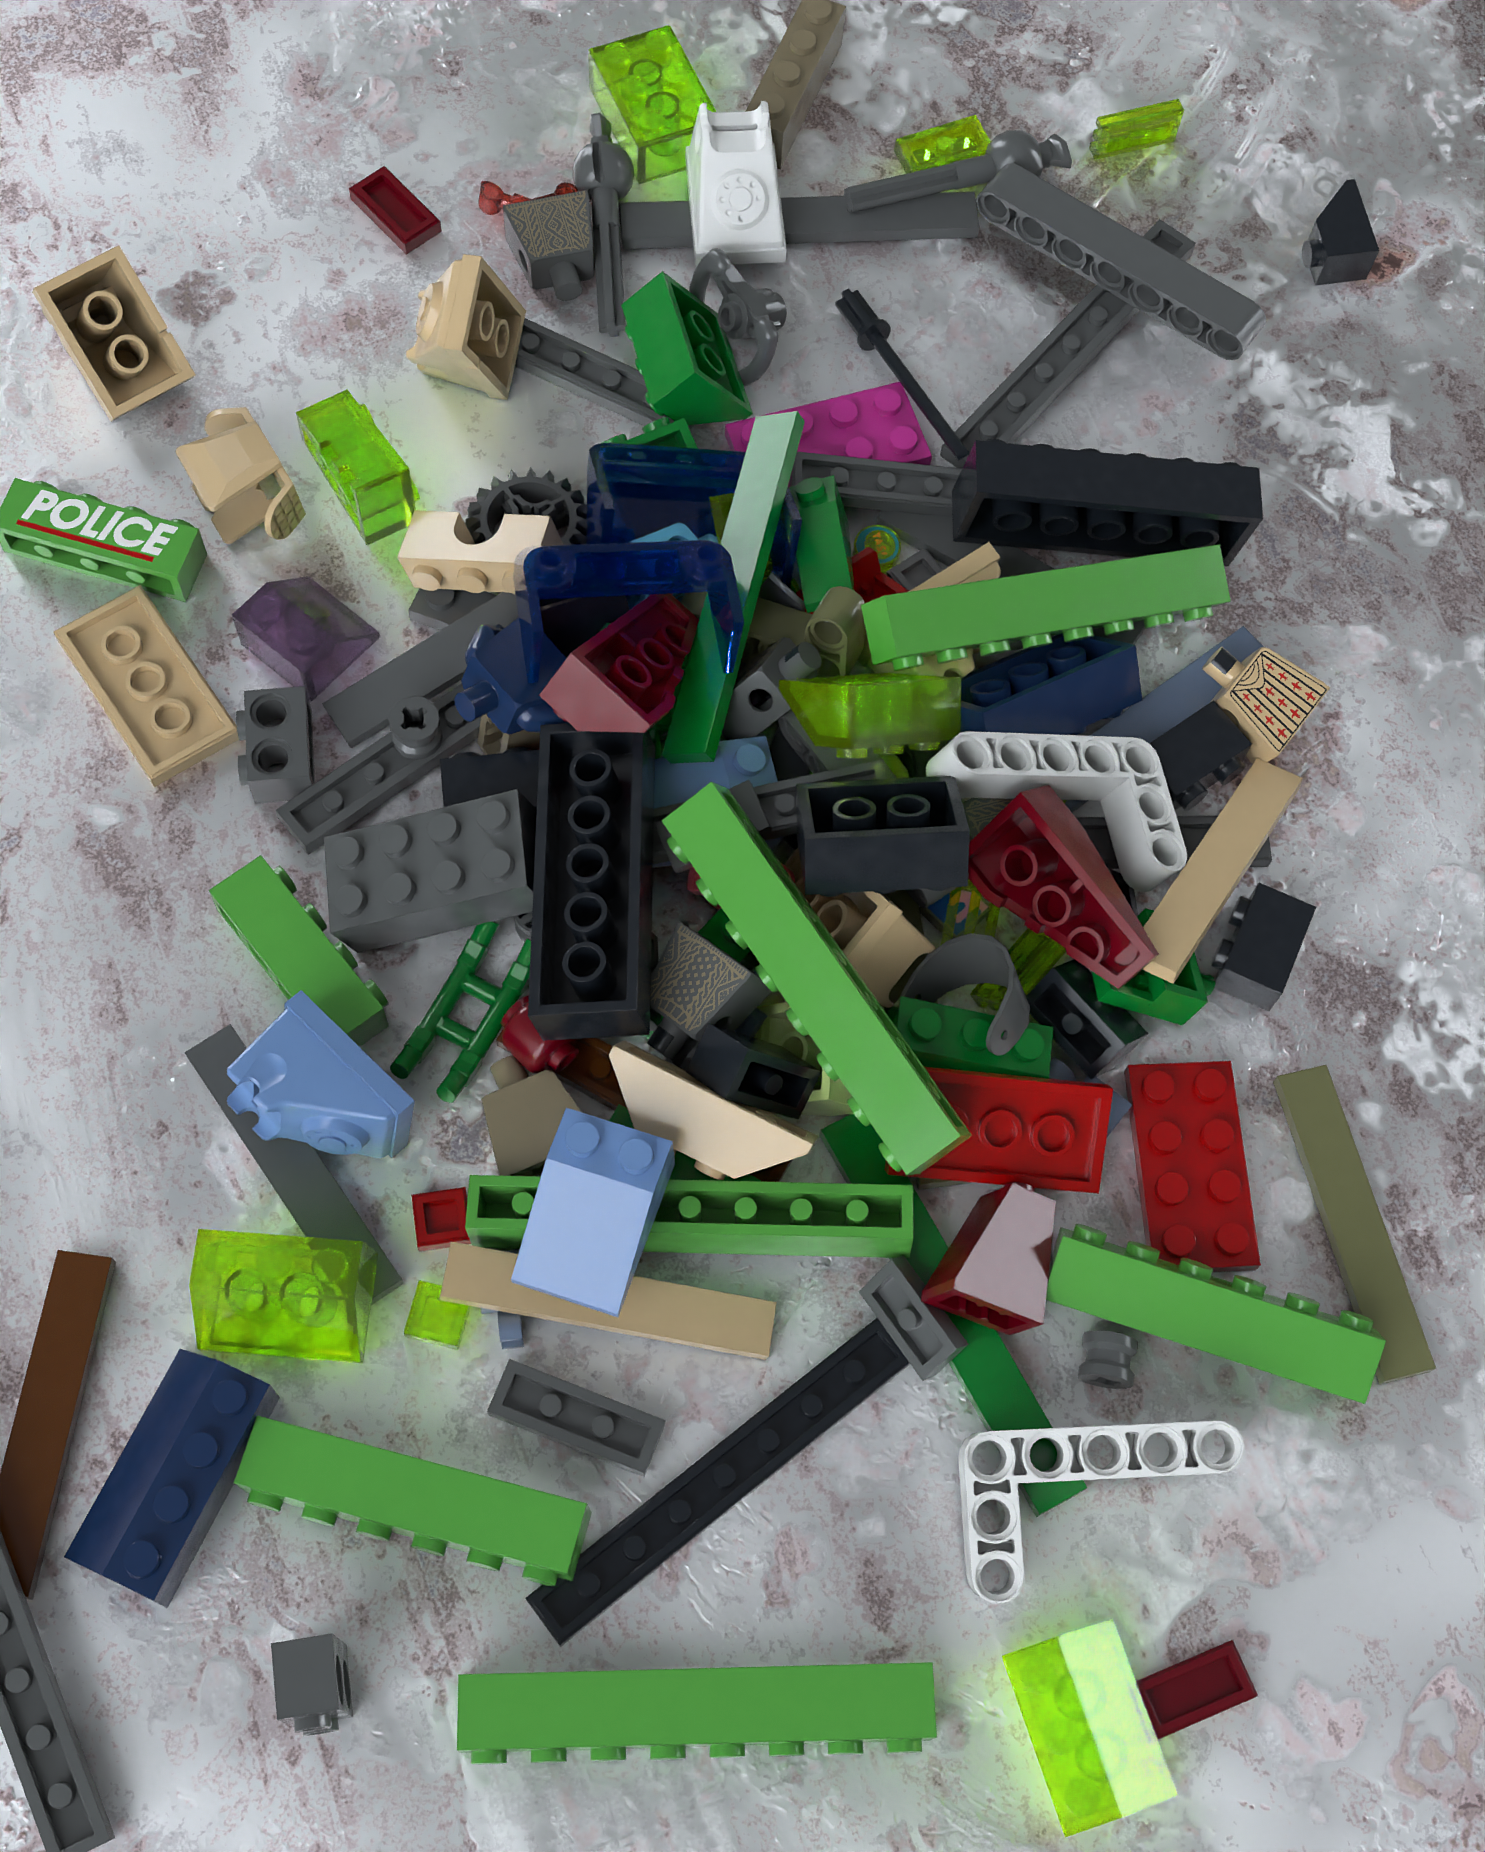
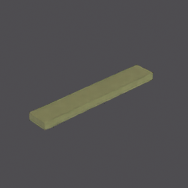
[1273,1065,1436,1385]

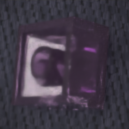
[232,576,380,702]

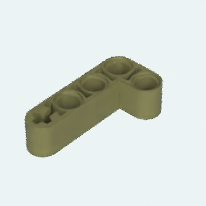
[679,580,865,690]

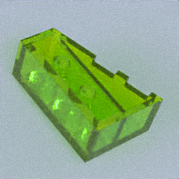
[296,389,420,545]

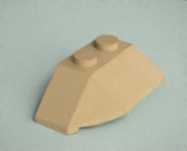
[609,1040,819,1180]

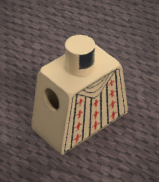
[1202,647,1330,764]

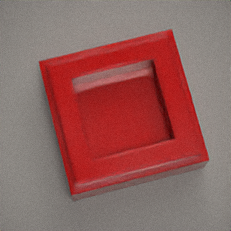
[411,1187,471,1252]

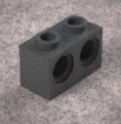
[236,686,315,803]
[271,1634,353,1736]

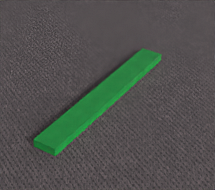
[662,411,805,764]
[819,1114,1087,1518]

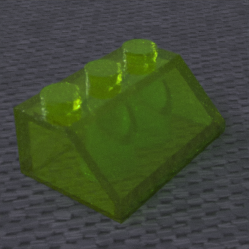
[779,672,961,758]
[189,1229,378,1364]
[1002,1619,1178,1837]

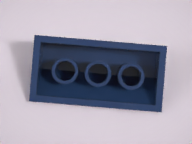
[920,634,1143,743]
[64,1349,280,1608]

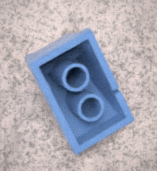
[227,990,415,1159]

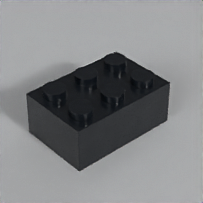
[796,776,970,897]

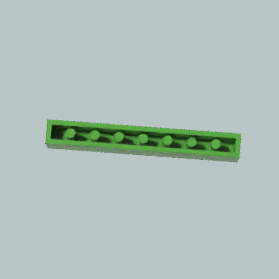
[861,545,1231,671]
[662,781,972,1175]
[465,1175,913,1258]
[457,1662,937,1765]

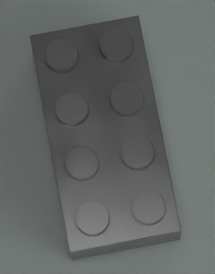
[324,789,537,953]

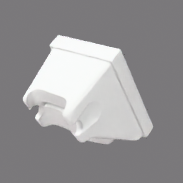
[685,101,787,266]

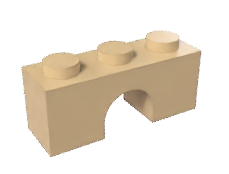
[397,510,565,595]

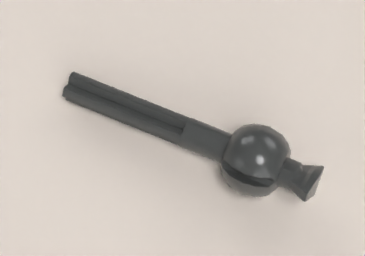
[572,113,634,337]
[844,130,1072,213]

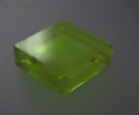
[403,1280,471,1350]

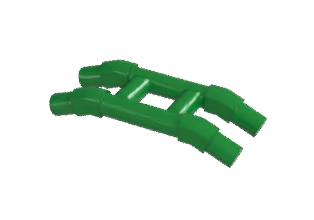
[390,921,531,1103]

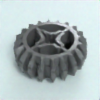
[465,467,595,559]

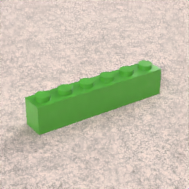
[1046,1224,1386,1404]
[234,1415,592,1586]

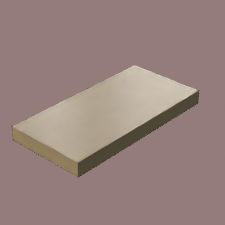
[53,585,239,787]

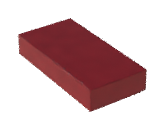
[349,166,442,255]
[1125,1640,1258,1742]

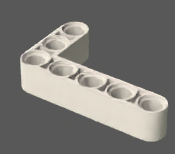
[926,731,1187,892]
[958,1421,1245,1604]

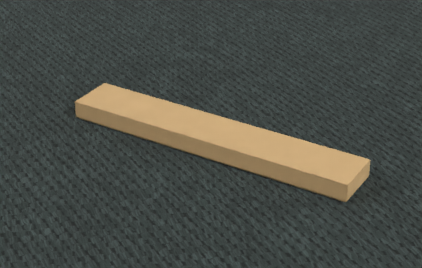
[1143,758,1303,984]
[439,1242,777,1360]

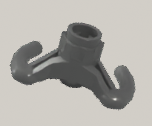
[689,248,787,386]

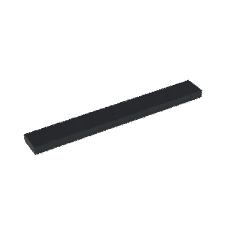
[525,1318,910,1647]

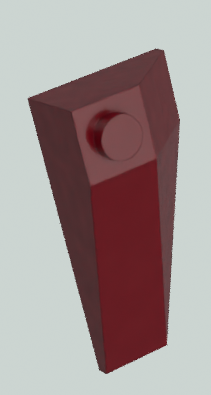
[539,586,699,733]
[968,785,1159,989]

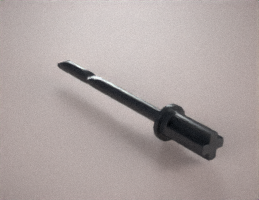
[835,289,969,461]

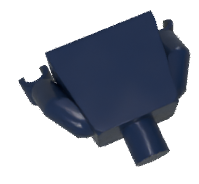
[454,613,568,735]

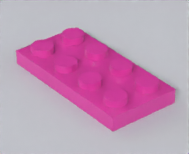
[725,382,932,504]

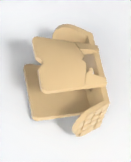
[175,407,306,544]

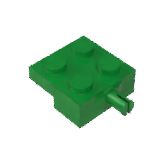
[1091,908,1215,1026]

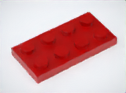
[1124,1061,1261,1273]
[884,1067,1113,1194]

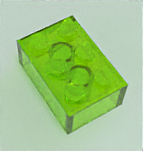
[588,25,716,184]

